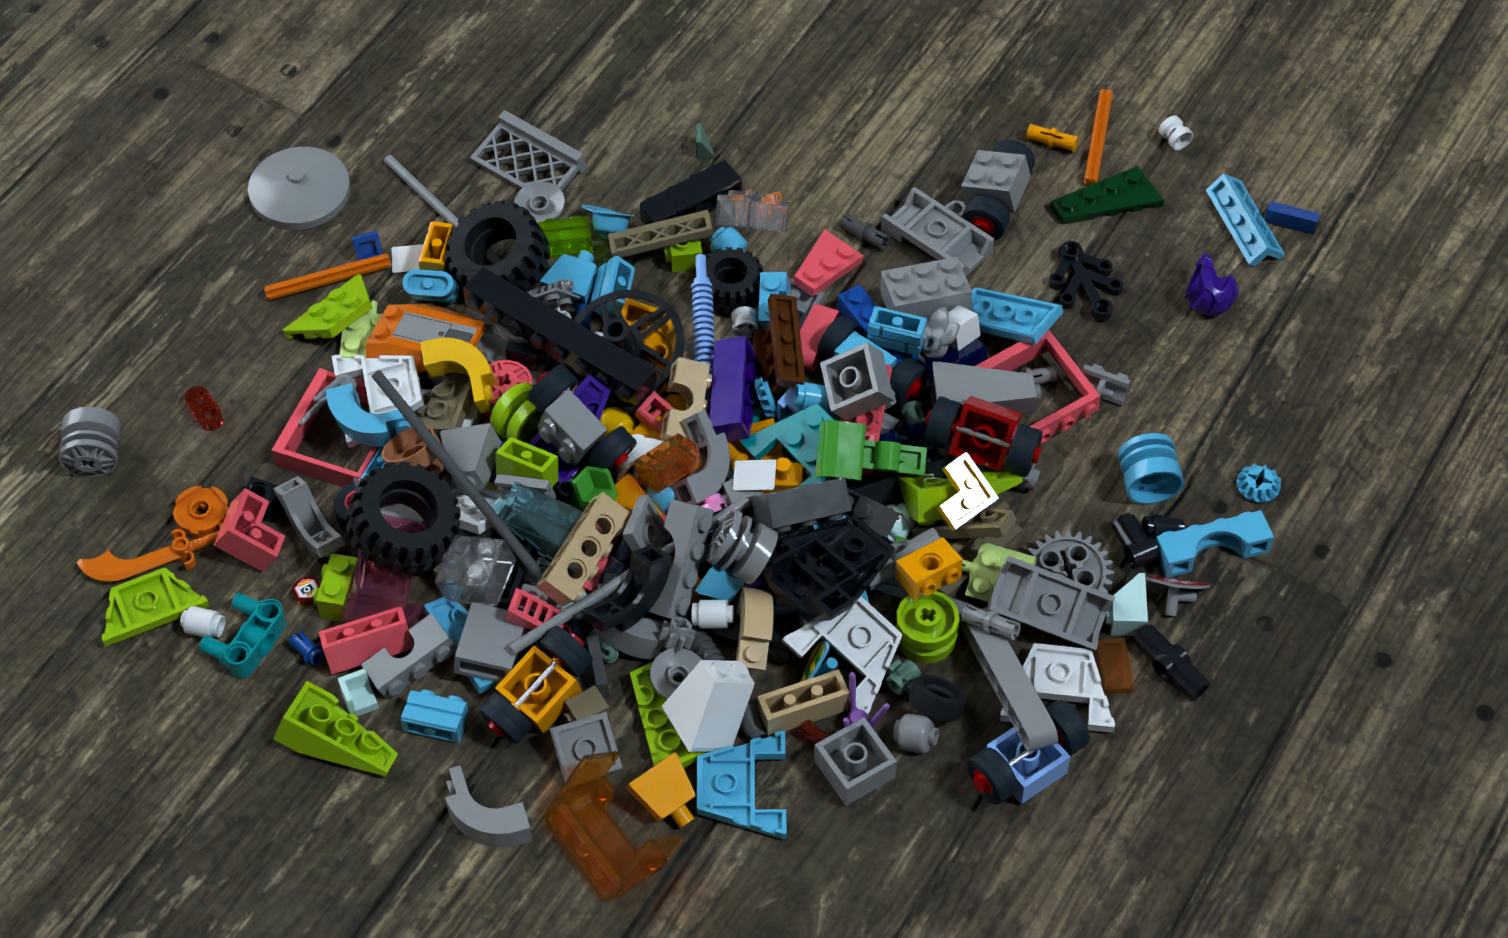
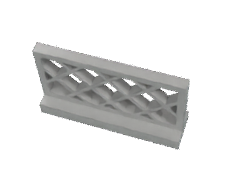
[470,110,587,191]

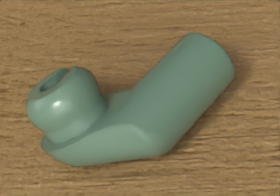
[589,628,619,663]

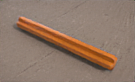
[1084,89,1113,186]
[264,253,391,300]

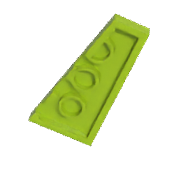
[630,662,709,768]

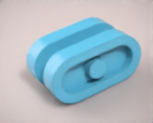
[402,269,461,305]

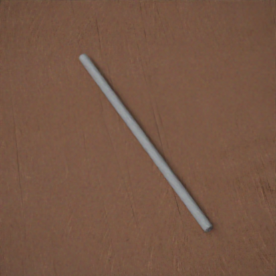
[384,155,533,290]
[508,496,750,655]

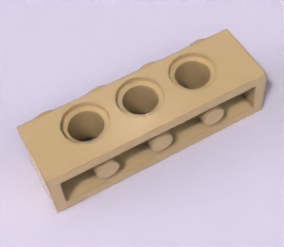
[536,492,629,607]

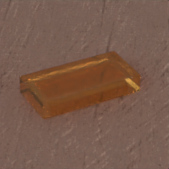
[1096,638,1134,694]

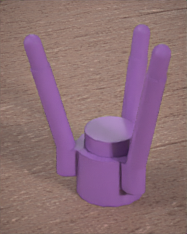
[843,672,890,730]

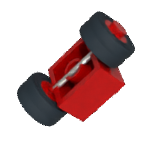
[924,396,1042,477]

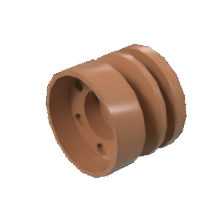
[381,425,452,482]

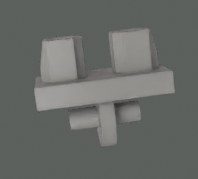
[1082,364,1130,406]

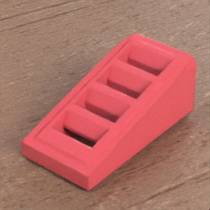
[634,391,676,434]
[504,588,564,630]

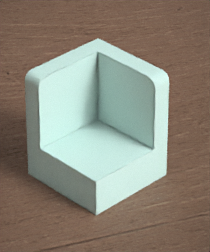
[338,669,379,716]

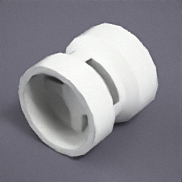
[1159,115,1193,151]

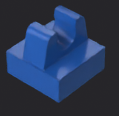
[352,231,383,261]

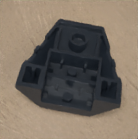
[762,515,895,622]

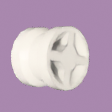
[732,306,758,339]

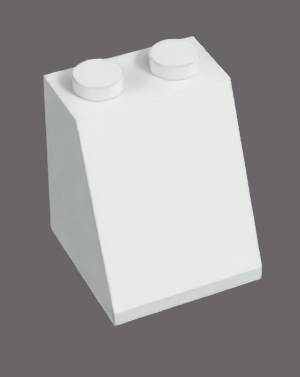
[662,660,755,752]

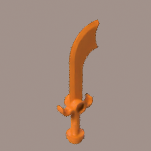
[77,523,223,581]

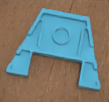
[697,730,787,839]

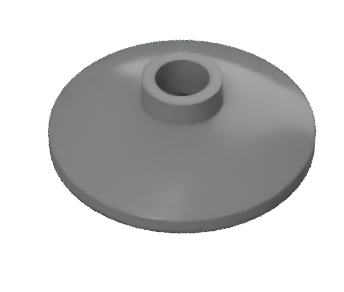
[514,181,565,225]
[650,648,702,699]

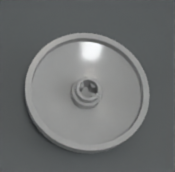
[248,147,351,230]

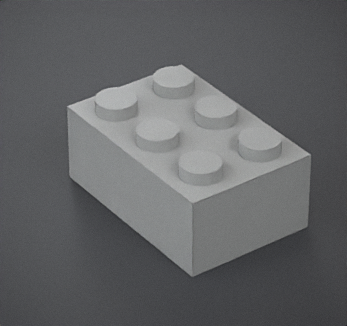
[881,257,972,321]

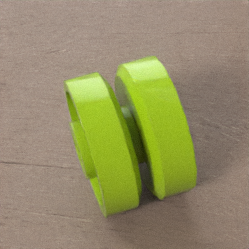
[490,382,543,444]
[895,591,959,664]

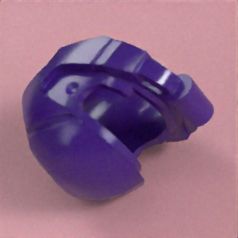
[1184,254,1239,318]

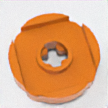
[173,485,229,539]

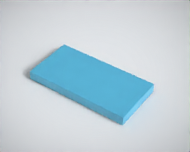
[971,287,1064,344]

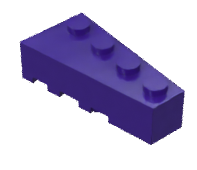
[708,336,763,442]

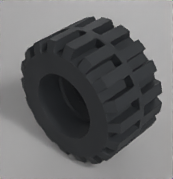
[706,247,763,317]

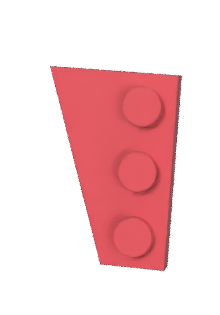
[793,229,864,297]

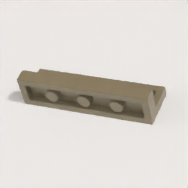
[608,210,714,258]
[935,501,1023,597]

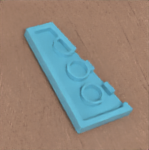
[423,595,520,694]

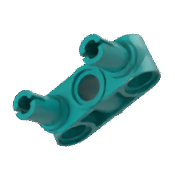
[199,592,287,679]

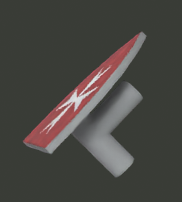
[1145,576,1211,616]

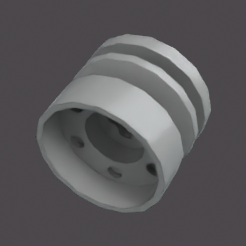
[58,407,121,477]
[706,509,778,585]

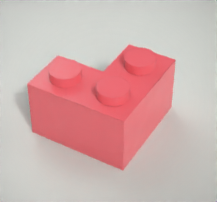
[214,488,285,572]

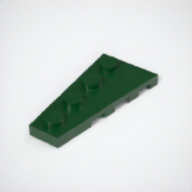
[1050,166,1164,225]

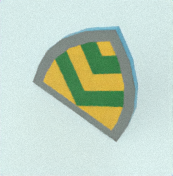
[800,640,843,682]

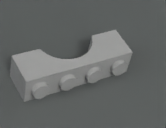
[649,499,714,619]

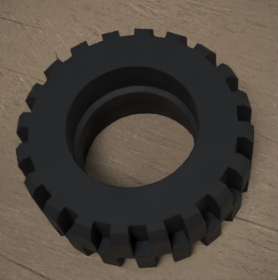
[445,201,550,292]
[345,462,461,575]

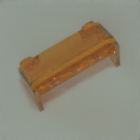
[545,751,684,900]

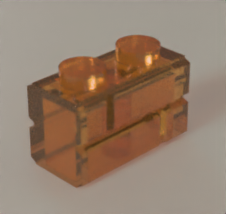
[634,433,702,493]

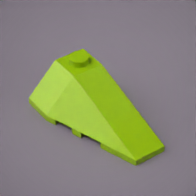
[898,471,1022,525]
[273,681,398,777]

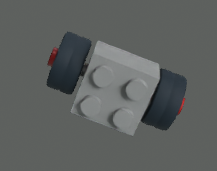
[961,139,1035,241]
[527,364,637,471]

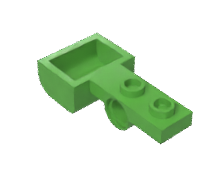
[815,420,927,482]

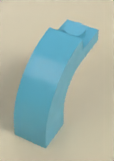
[326,383,413,447]

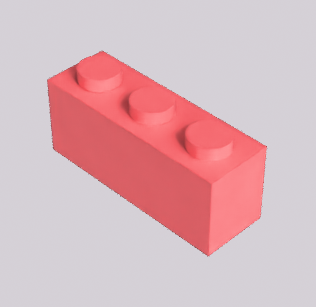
[319,606,414,674]

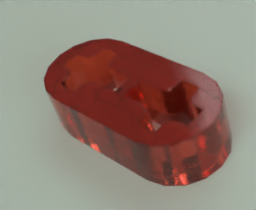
[184,386,223,431]

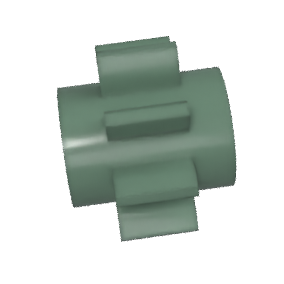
[886,659,921,695]

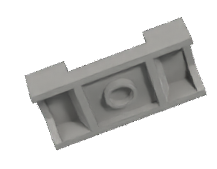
[881,187,994,276]
[986,556,1115,651]

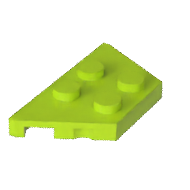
[282,273,373,339]
[102,567,210,647]

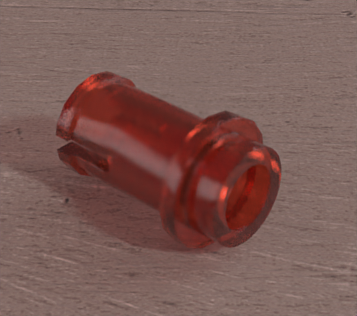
[798,720,832,746]

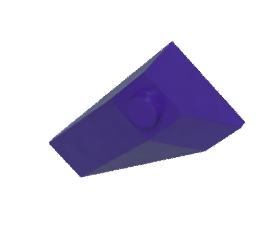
[529,374,610,486]

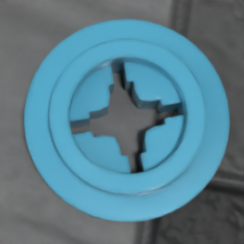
[754,377,777,419]
[1237,463,1281,502]

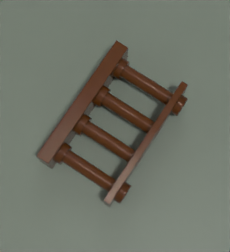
[752,293,805,419]

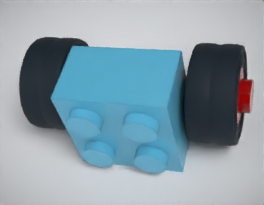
[818,316,929,408]

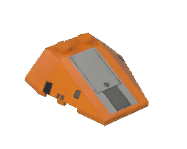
[366,304,487,377]

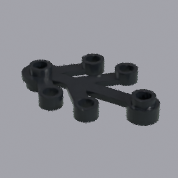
[1049,241,1123,322]

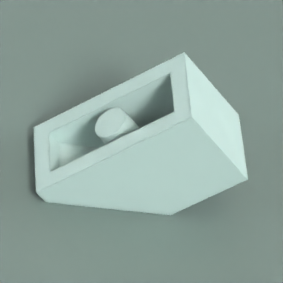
[1105,573,1148,636]

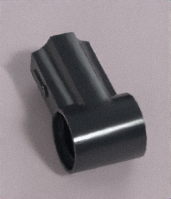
[1112,513,1160,569]

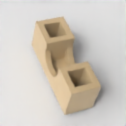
[660,357,712,449]

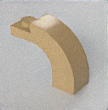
[734,586,773,671]

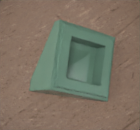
[696,123,714,159]

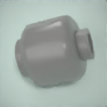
[893,714,939,754]

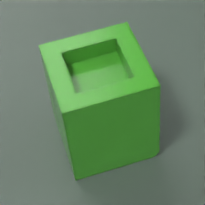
[572,466,619,510]

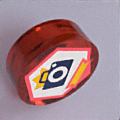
[293,577,320,606]

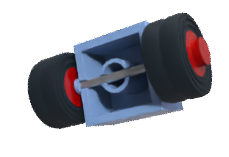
[967,700,1090,805]

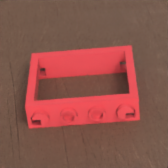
[975,330,1100,444]
[272,368,395,487]

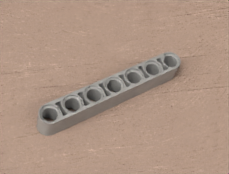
[960,607,1058,752]

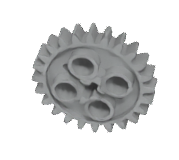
[1028,530,1114,594]

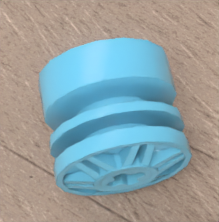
[1117,433,1184,504]

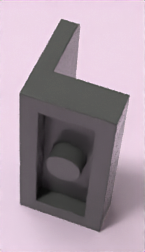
[570,634,610,698]

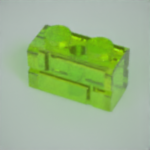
[537,215,593,258]

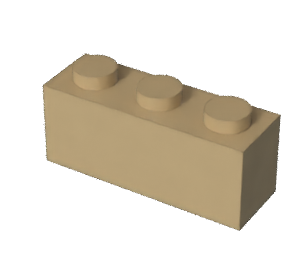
[757,669,850,737]

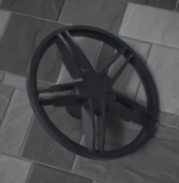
[565,290,685,403]

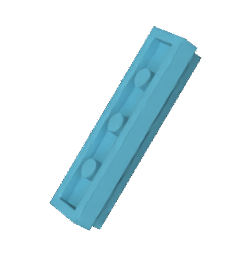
[1206,173,1285,266]

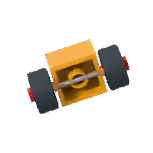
[479,626,593,744]

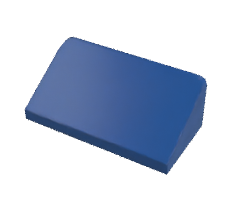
[1265,201,1320,234]

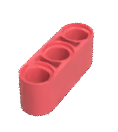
[800,303,841,372]

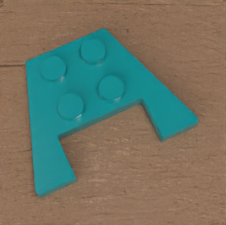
[740,403,835,487]

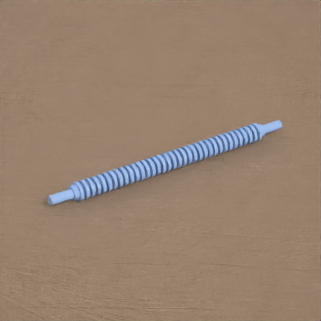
[691,254,721,533]

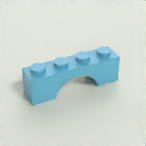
[1156,510,1274,578]

